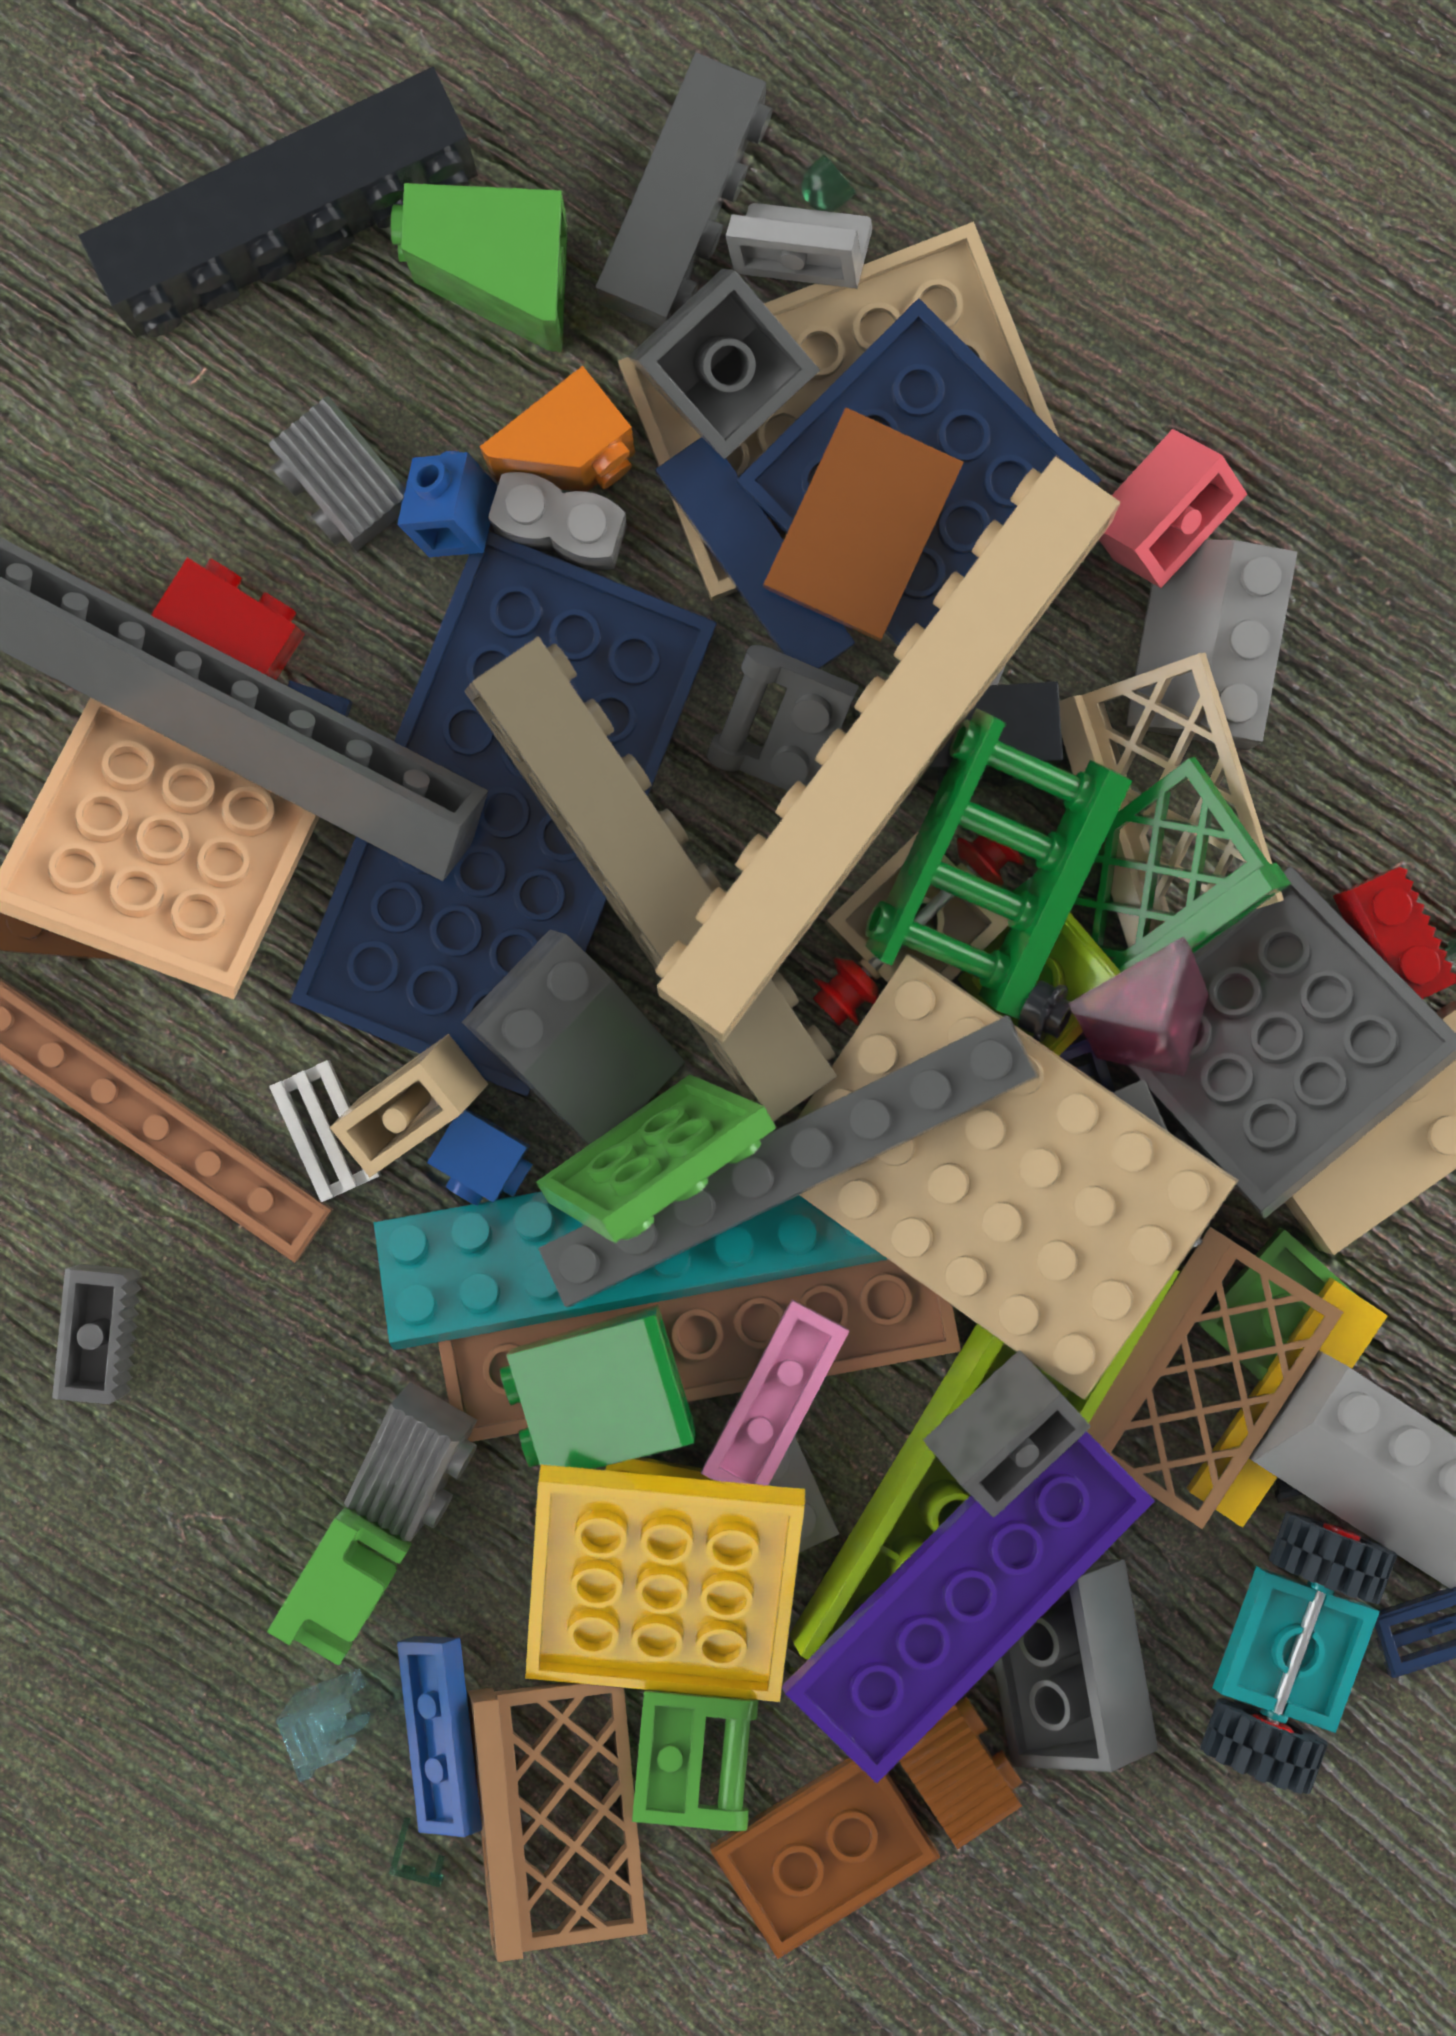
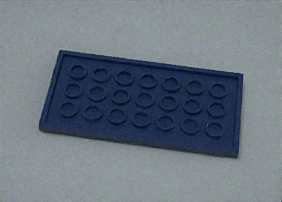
[290,531,717,1097]

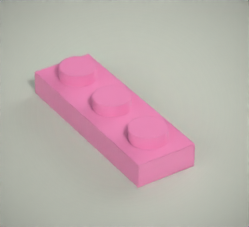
[701,1299,849,1485]

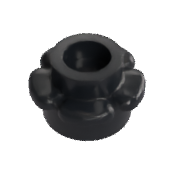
[1018,980,1075,1043]

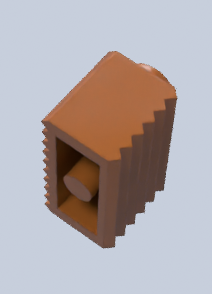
[899,1696,1023,1849]

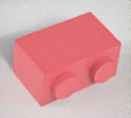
[1099,429,1247,588]

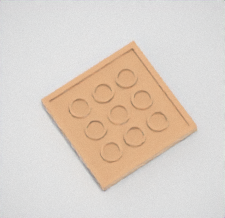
[0,697,320,1000]

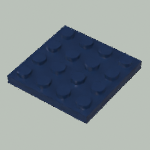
[736,298,1101,646]

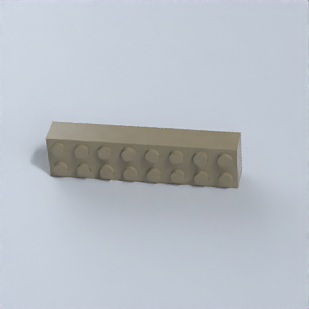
[464,637,838,1122]

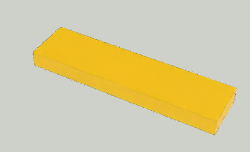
[1187,1277,1388,1528]

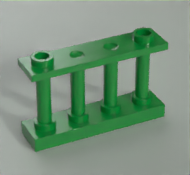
[865,708,1132,1019]

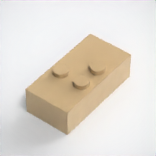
[1285,1001,1456,1255]

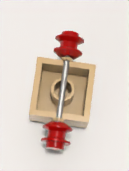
[812,831,1025,1027]

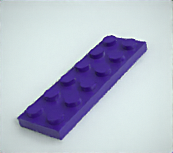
[781,1431,1155,1783]

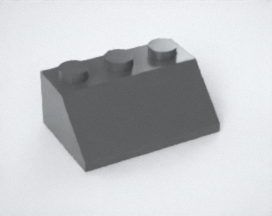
[994,1559,1158,1772]

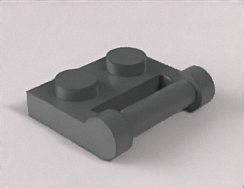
[706,645,859,791]

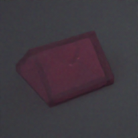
[1068,936,1208,1077]

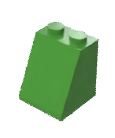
[391,183,568,352]

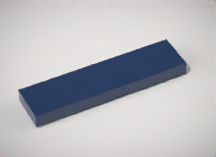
[655,437,855,670]

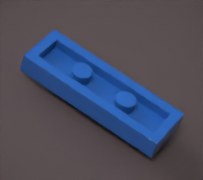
[397,1636,482,1837]

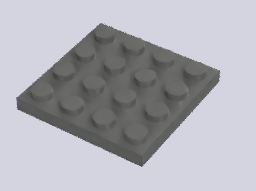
[1095,866,1456,1219]

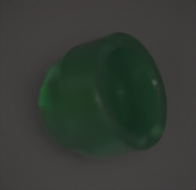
[801,154,857,212]

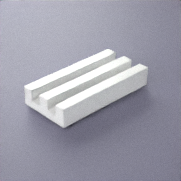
[269,1060,382,1202]

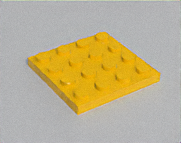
[525,1464,805,1702]

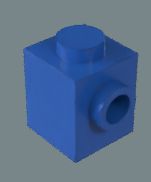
[397,451,498,557]
[427,1108,533,1206]

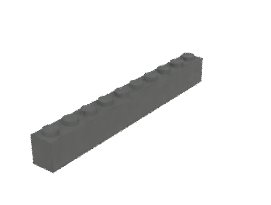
[0,537,488,881]

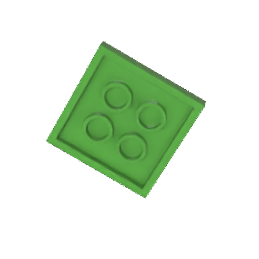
[536,1074,776,1243]

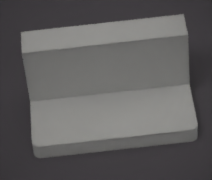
[726,203,872,289]

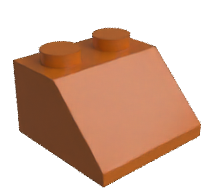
[480,365,635,492]

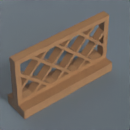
[1087,1227,1343,1529]
[467,1682,648,1962]

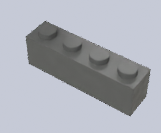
[595,52,773,329]

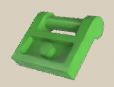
[632,1690,759,1831]

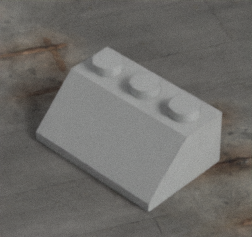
[1125,540,1298,750]

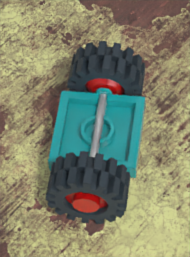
[1200,1511,1397,1794]

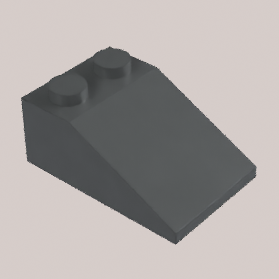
[462,929,685,1145]

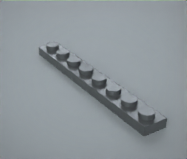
[538,1016,1039,1307]

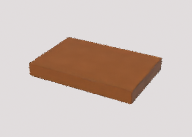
[763,408,964,642]
[710,1757,940,1959]

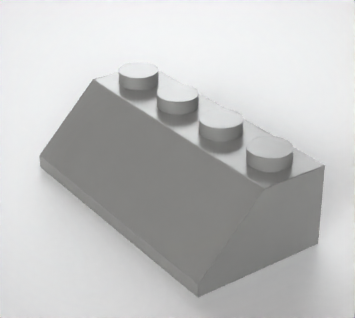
[1249,1350,1456,1589]

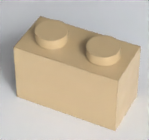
[329,1034,488,1178]

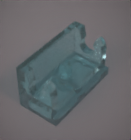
[276,1668,370,1782]

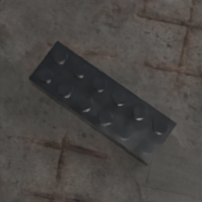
[78,66,478,338]

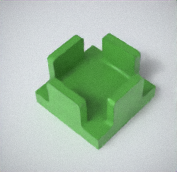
[267,1506,412,1665]

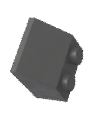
[628,268,820,459]

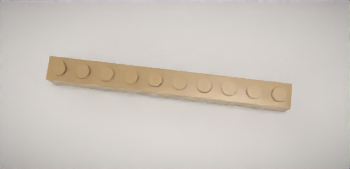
[655,456,1120,1042]

